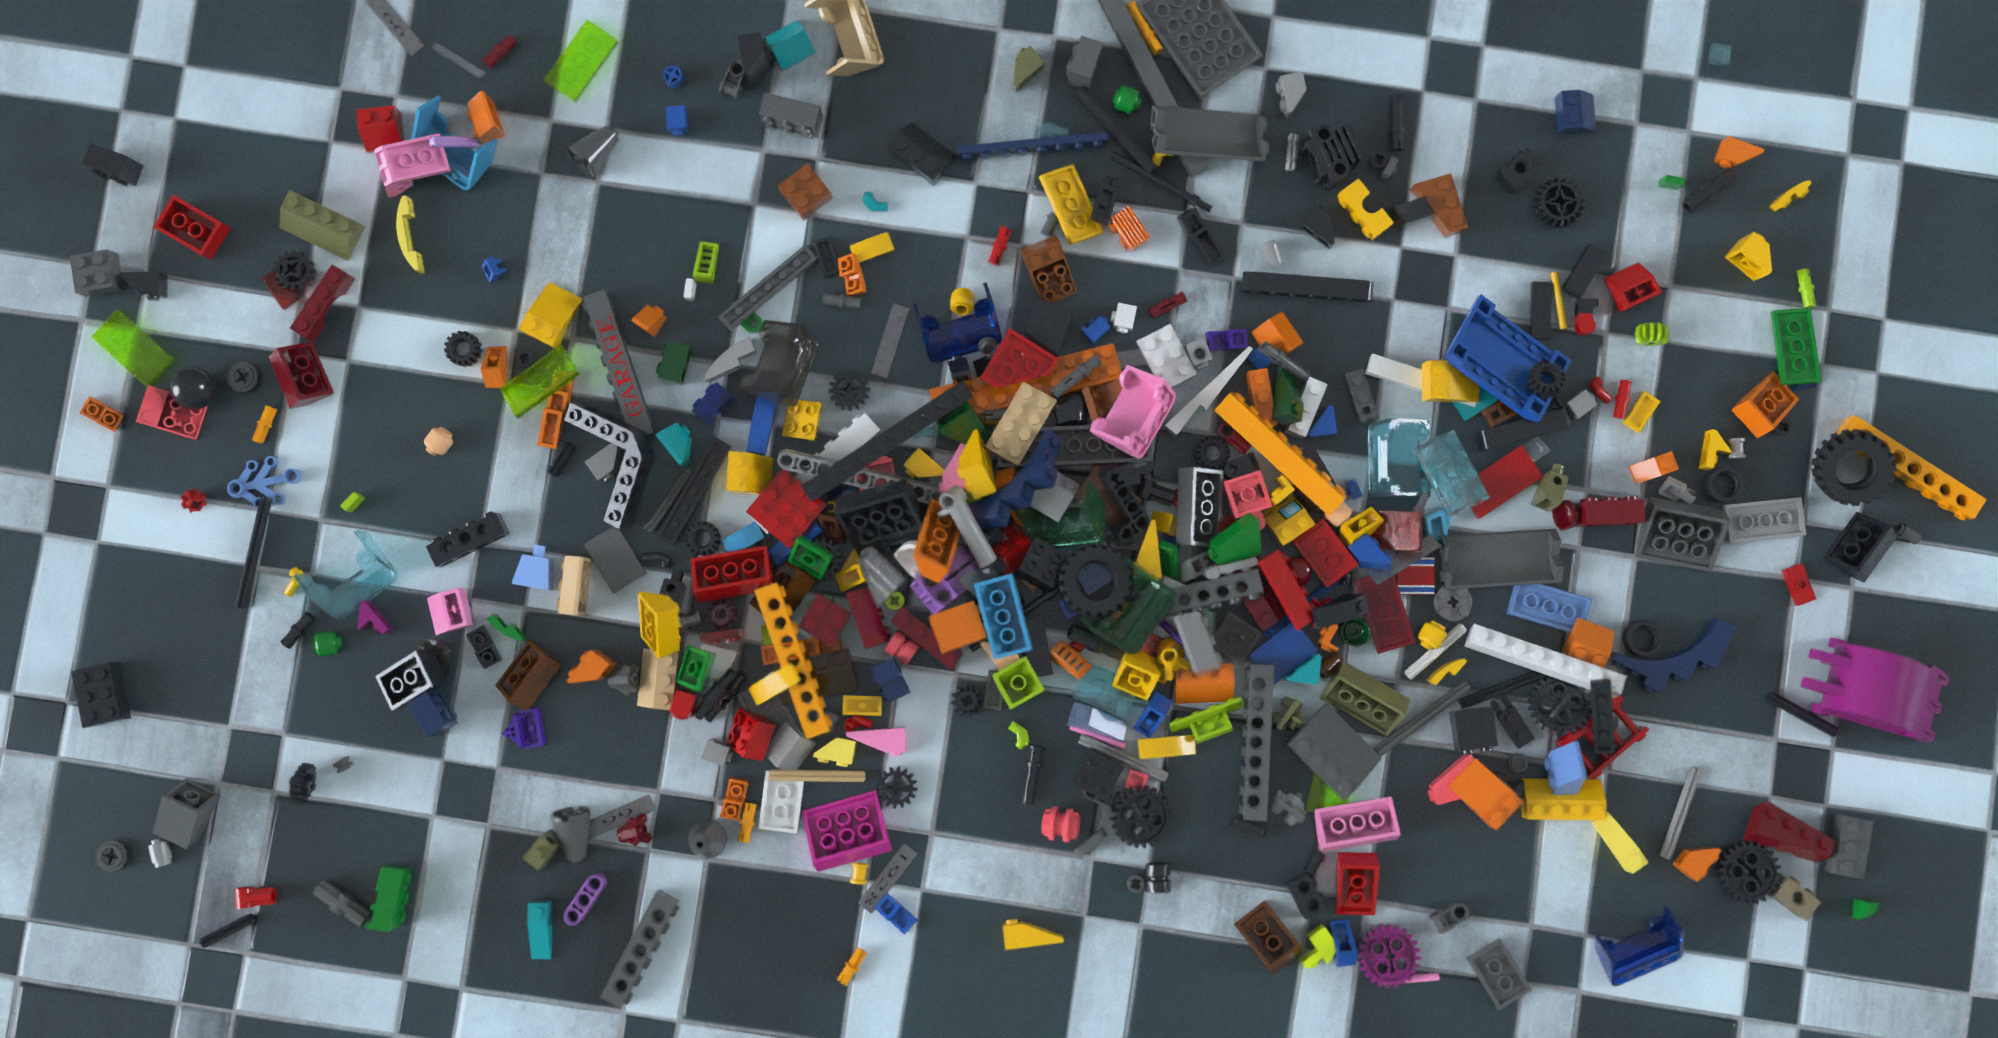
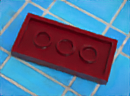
[1354,575,1415,654]

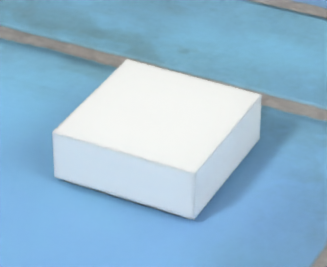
[684,278,697,301]

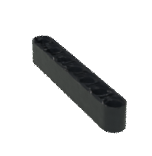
[1241,271,1374,303]

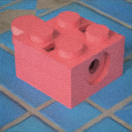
[1223,470,1273,531]

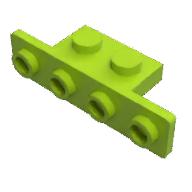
[1169,697,1244,744]

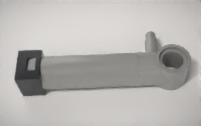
[937,486,1007,581]

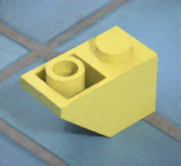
[813,737,857,767]

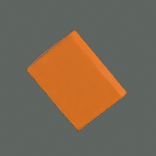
[1251,312,1304,364]

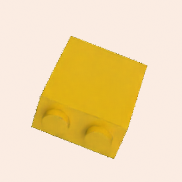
[726,451,774,496]

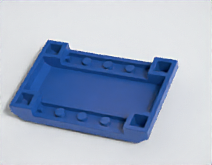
[1445,294,1572,422]

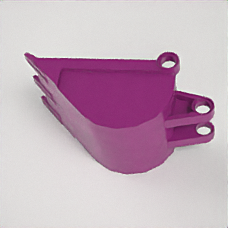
[1800,638,1949,743]

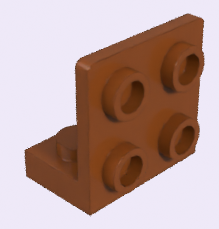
[1081,378,1123,422]

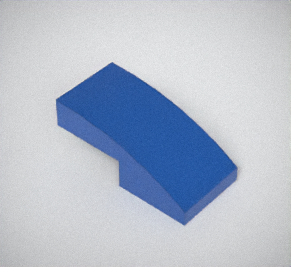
[874,893,918,935]

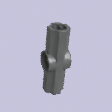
[313,880,372,927]

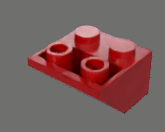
[1603,262,1662,312]
[990,520,1031,575]
[727,708,776,761]

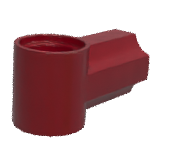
[1216,422,1252,455]

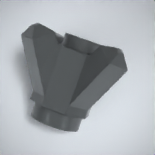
[608,663,640,696]

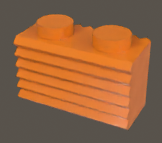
[1109,206,1150,252]

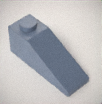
[1067,702,1128,742]

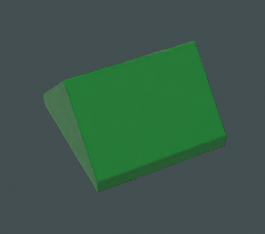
[787,535,836,580]
[675,645,716,692]

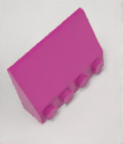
[802,790,892,872]

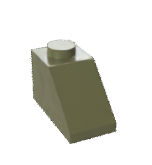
[1013,46,1045,92]

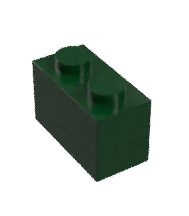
[656,340,693,385]

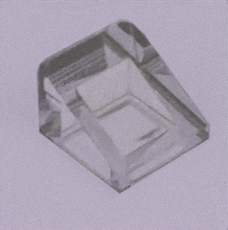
[1523,436,1551,462]

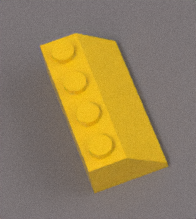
[1521,778,1607,821]

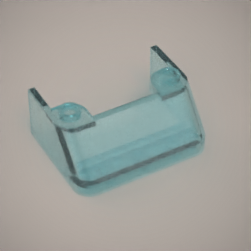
[294,530,397,619]

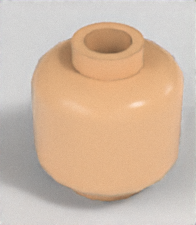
[424,427,453,456]
[1324,502,1352,527]

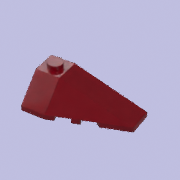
[1227,569,1286,632]

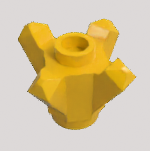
[1155,646,1191,681]

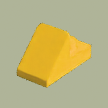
[1699,429,1731,470]
[1150,510,1177,537]

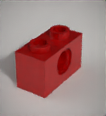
[669,689,701,720]

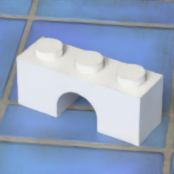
[1285,377,1328,439]

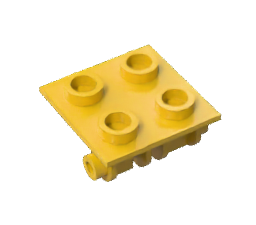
[782,399,822,441]

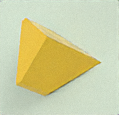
[835,548,869,592]

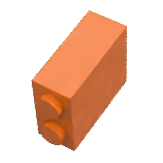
[929,600,987,655]

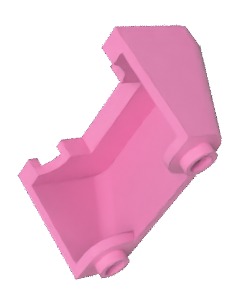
[1089,365,1175,459]

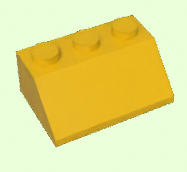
[638,591,681,659]

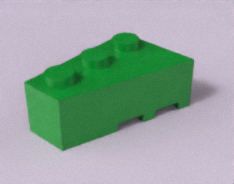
[365,864,412,932]

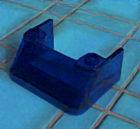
[913,282,1002,363]
[1595,905,1684,986]

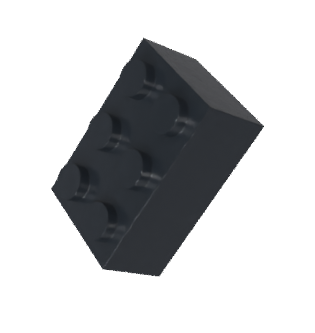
[375,647,447,711]
[71,662,131,728]

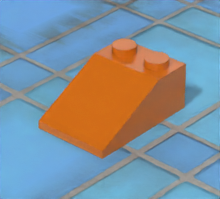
[1732,371,1799,438]
[1448,758,1524,830]

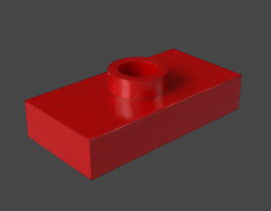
[1782,563,1816,606]

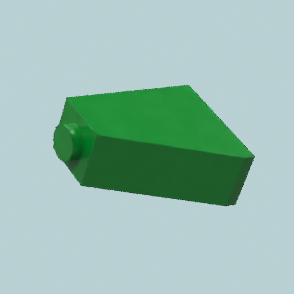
[1208,513,1261,565]

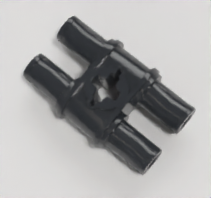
[692,668,747,723]

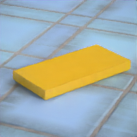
[1039,164,1104,246]

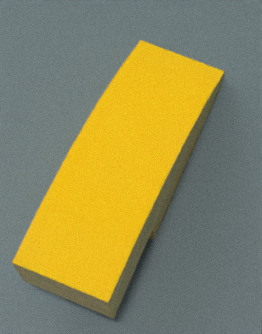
[1137,734,1196,759]

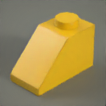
[904,447,945,479]
[1339,507,1384,547]

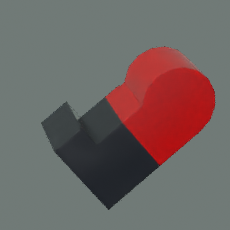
[1574,298,1599,336]

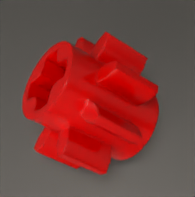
[180,488,207,513]

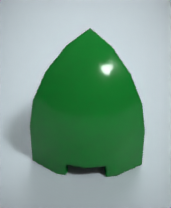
[1852,898,1880,919]

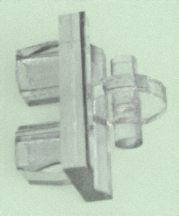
[1270,790,1306,826]

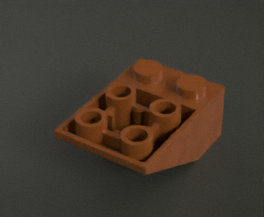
[1020,235,1078,303]

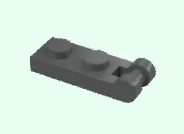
[1344,368,1379,425]

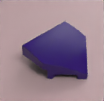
[502,707,547,749]

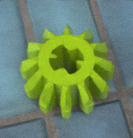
[1635,322,1669,346]

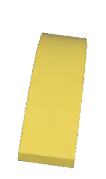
[396,196,425,274]

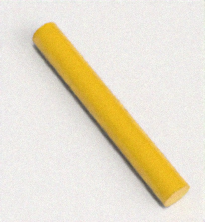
[1550,272,1568,330]

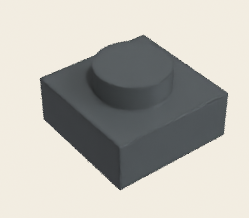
[1380,156,1399,181]

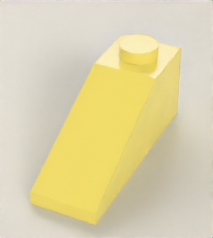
[1591,812,1649,874]

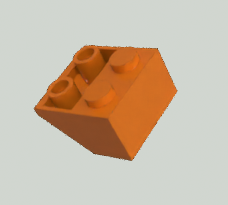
[567,650,617,683]

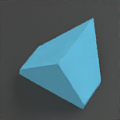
[1420,504,1454,543]

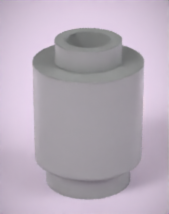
[148,838,173,868]

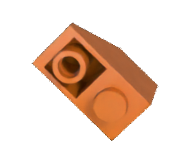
[1672,846,1721,882]

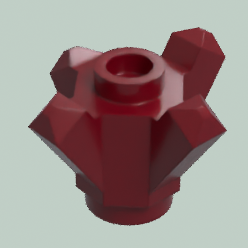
[617,813,652,847]

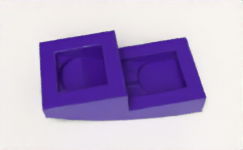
[1206,329,1248,351]

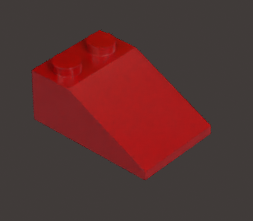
[1336,852,1379,915]

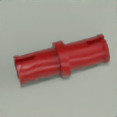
[988,226,1012,266]
[1612,379,1632,419]

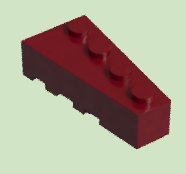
[1743,801,1835,863]

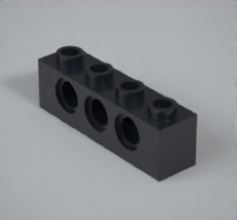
[426,511,510,568]

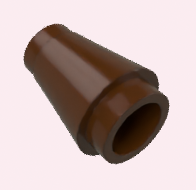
[1319,652,1343,680]

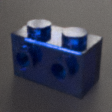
[692,382,734,426]

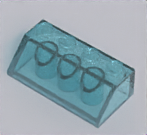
[1413,430,1490,518]

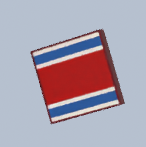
[1395,557,1435,595]

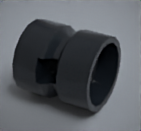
[1145,862,1171,893]

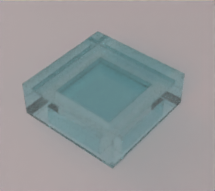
[1708,43,1731,66]

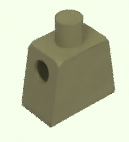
[1530,464,1569,512]
[523,829,561,871]

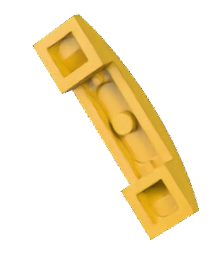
[748,663,801,706]

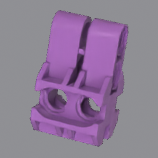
[910,544,980,615]

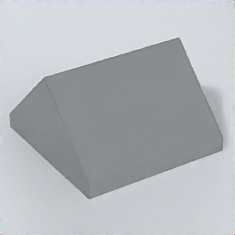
[765,721,817,770]

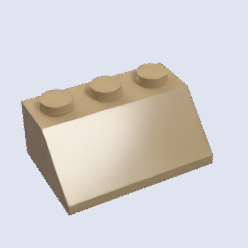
[556,556,592,616]
[637,648,682,710]

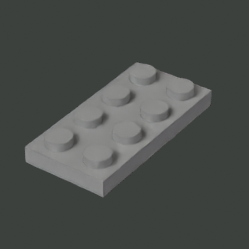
[1722,497,1806,544]

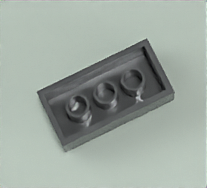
[1176,467,1223,548]

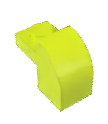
[1299,924,1335,969]

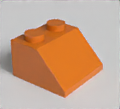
[467,91,506,144]
[1561,617,1614,668]

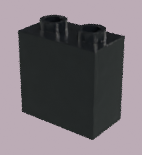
[1449,706,1498,754]

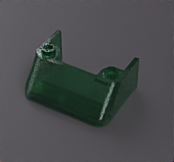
[1015,480,1106,549]
[1081,556,1176,654]

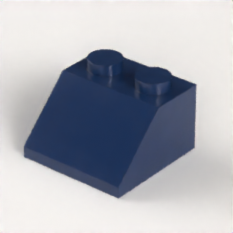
[1555,90,1596,134]

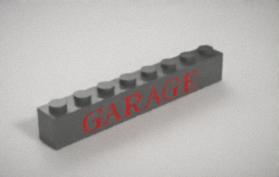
[582,289,656,438]

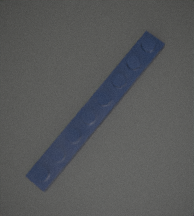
[956,132,1108,161]

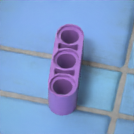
[564,873,607,926]

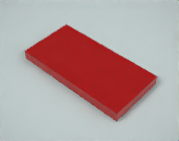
[1457,445,1543,519]

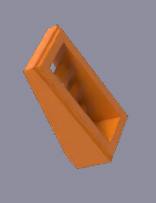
[1049,640,1092,680]

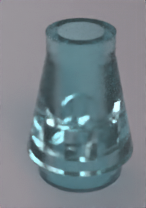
[1040,121,1068,138]

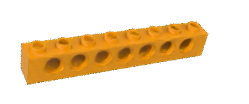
[1837,415,1987,520]
[755,583,832,739]

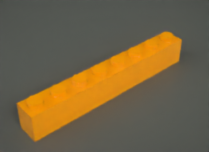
[1214,392,1347,516]

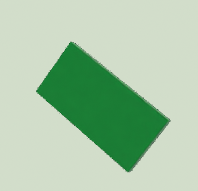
[1770,308,1822,386]

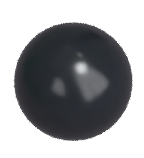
[170,367,217,410]

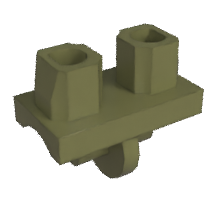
[1272,696,1305,733]

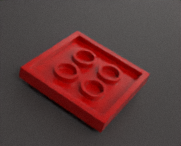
[746,469,827,549]

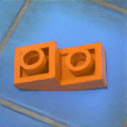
[838,253,866,297]
[79,396,125,432]
[720,776,749,821]

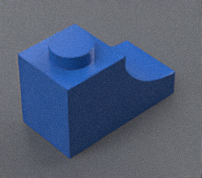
[1329,919,1357,967]

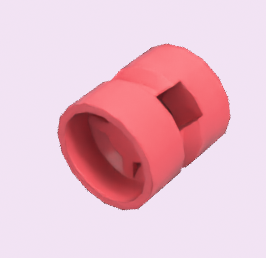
[884,630,920,666]

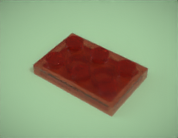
[1370,511,1423,551]

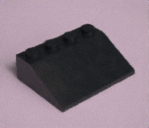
[834,478,924,555]

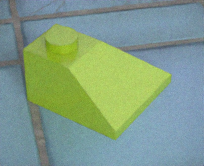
[992,656,1045,710]

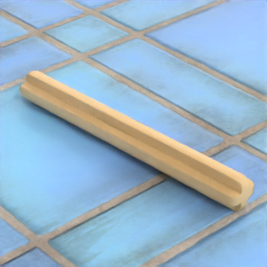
[769,770,866,782]

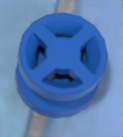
[663,65,685,88]

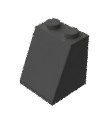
[152,779,220,849]

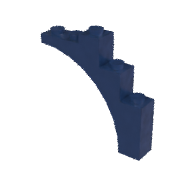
[967,429,1061,530]
[1608,619,1737,694]

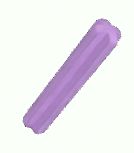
[429,136,479,148]

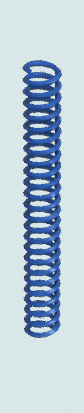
[1262,581,1340,638]

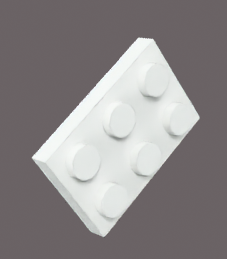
[1136,324,1197,388]
[758,770,804,834]

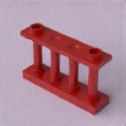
[1554,695,1649,780]

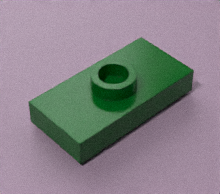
[1158,540,1180,580]

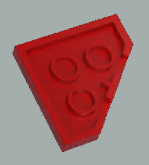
[980,329,1059,388]

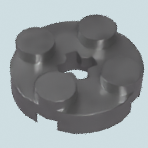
[1432,584,1472,621]

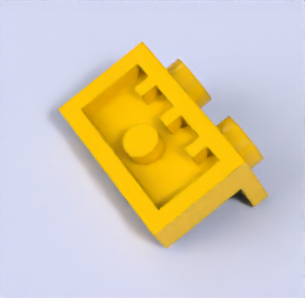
[1269,475,1295,506]

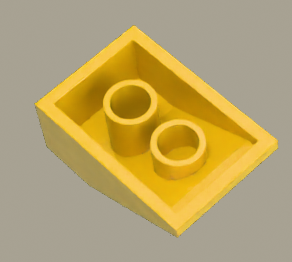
[518,282,584,350]
[1422,360,1479,403]
[957,429,996,499]

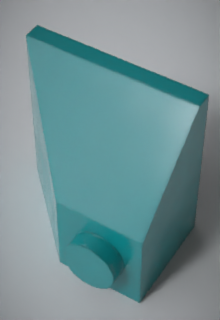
[655,423,692,467]

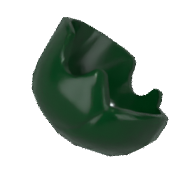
[1340,618,1371,647]

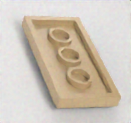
[985,382,1057,467]

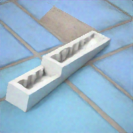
[1163,346,1253,436]
[1365,354,1480,407]

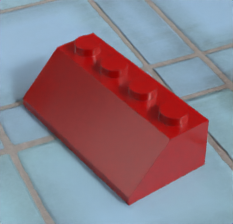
[1258,549,1316,631]

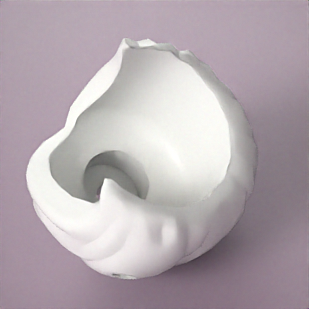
[894,540,922,578]

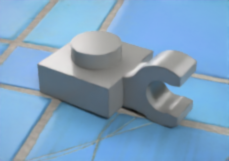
[1658,476,1696,504]

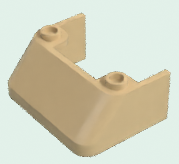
[804,0,884,76]

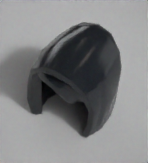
[1054,393,1088,426]

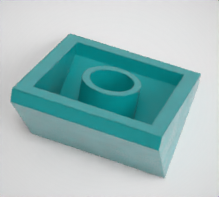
[765,20,816,71]
[1283,654,1322,685]

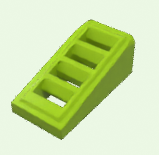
[693,241,719,284]

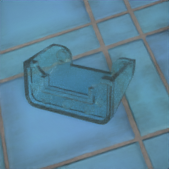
[1368,418,1431,498]

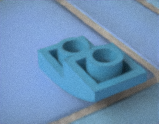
[721,521,765,552]

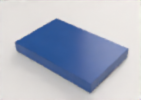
[1248,622,1318,685]

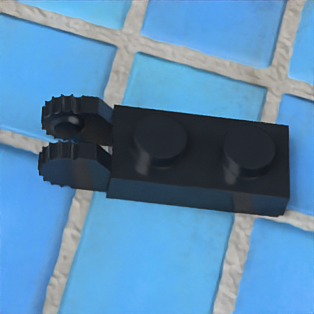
[1490,693,1535,749]

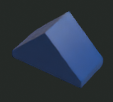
[1305,404,1337,439]

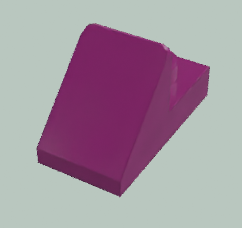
[358,600,394,634]

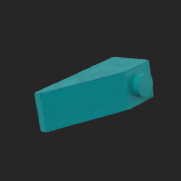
[527,900,553,959]

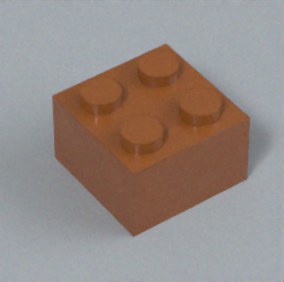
[778,163,833,221]

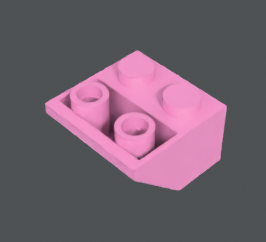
[427,588,474,635]

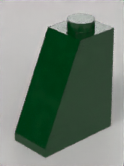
[936,400,993,445]

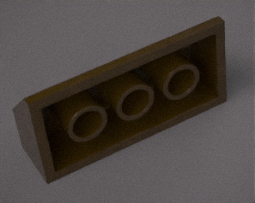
[772,648,858,706]

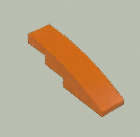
[537,370,576,449]
[760,636,842,665]

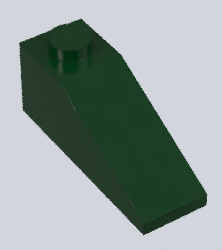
[1271,366,1304,426]

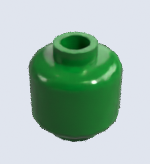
[1112,86,1142,114]
[312,630,342,657]

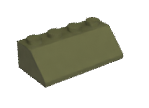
[280,190,365,261]
[1320,661,1411,736]

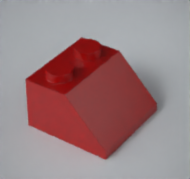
[356,105,404,153]

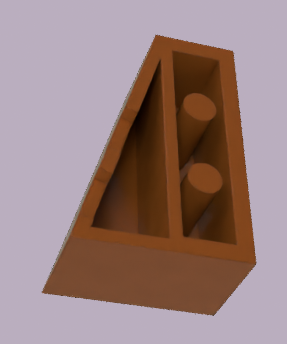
[1410,173,1468,238]

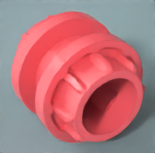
[1042,806,1080,843]

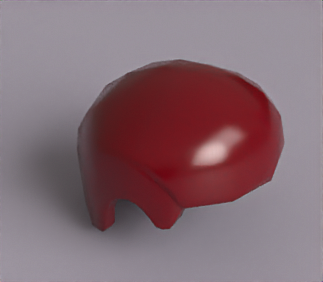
[1552,500,1580,530]
[1286,556,1312,586]

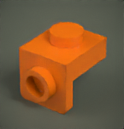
[1318,624,1339,653]

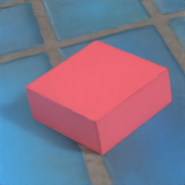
[1124,769,1149,790]

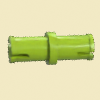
[1796,268,1817,308]

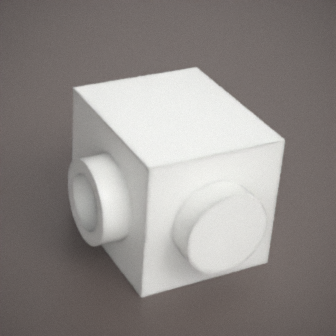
[1110,303,1137,334]

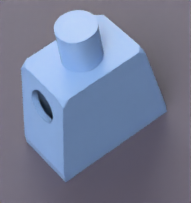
[512,545,553,591]

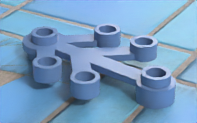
[227,456,301,509]

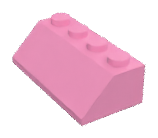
[1314,797,1401,852]

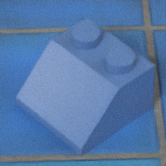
[1544,741,1586,795]

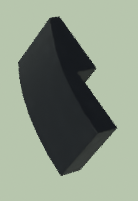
[1388,196,1431,226]
[466,625,502,669]

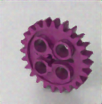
[1357,923,1421,988]

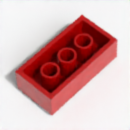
[691,546,774,603]

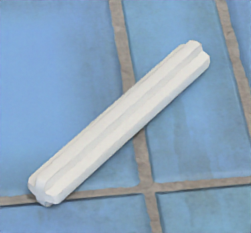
[1404,624,1467,679]

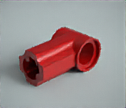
[235,887,277,909]

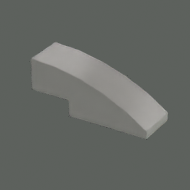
[704,337,757,383]

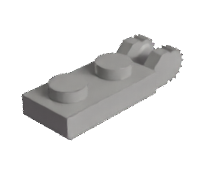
[1202,557,1258,579]

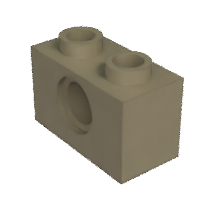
[1771,876,1821,921]

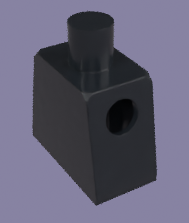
[659,570,686,618]

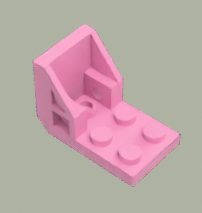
[374,133,451,198]

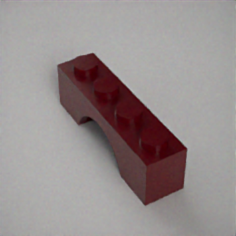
[290,265,356,342]
[890,606,963,670]

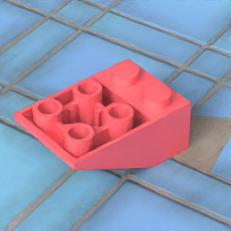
[136,385,208,440]

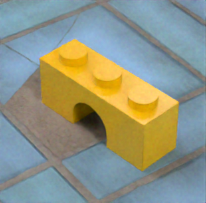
[1337,178,1394,240]

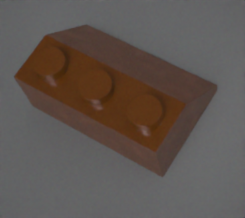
[749,561,816,627]
[495,639,561,712]

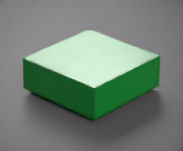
[1658,175,1685,190]

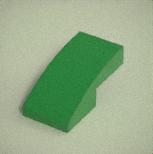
[487,614,528,641]

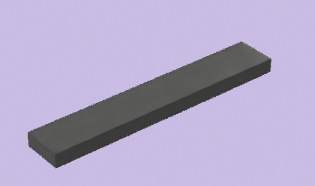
[718,245,818,332]

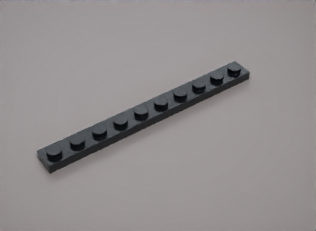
[801,381,973,502]

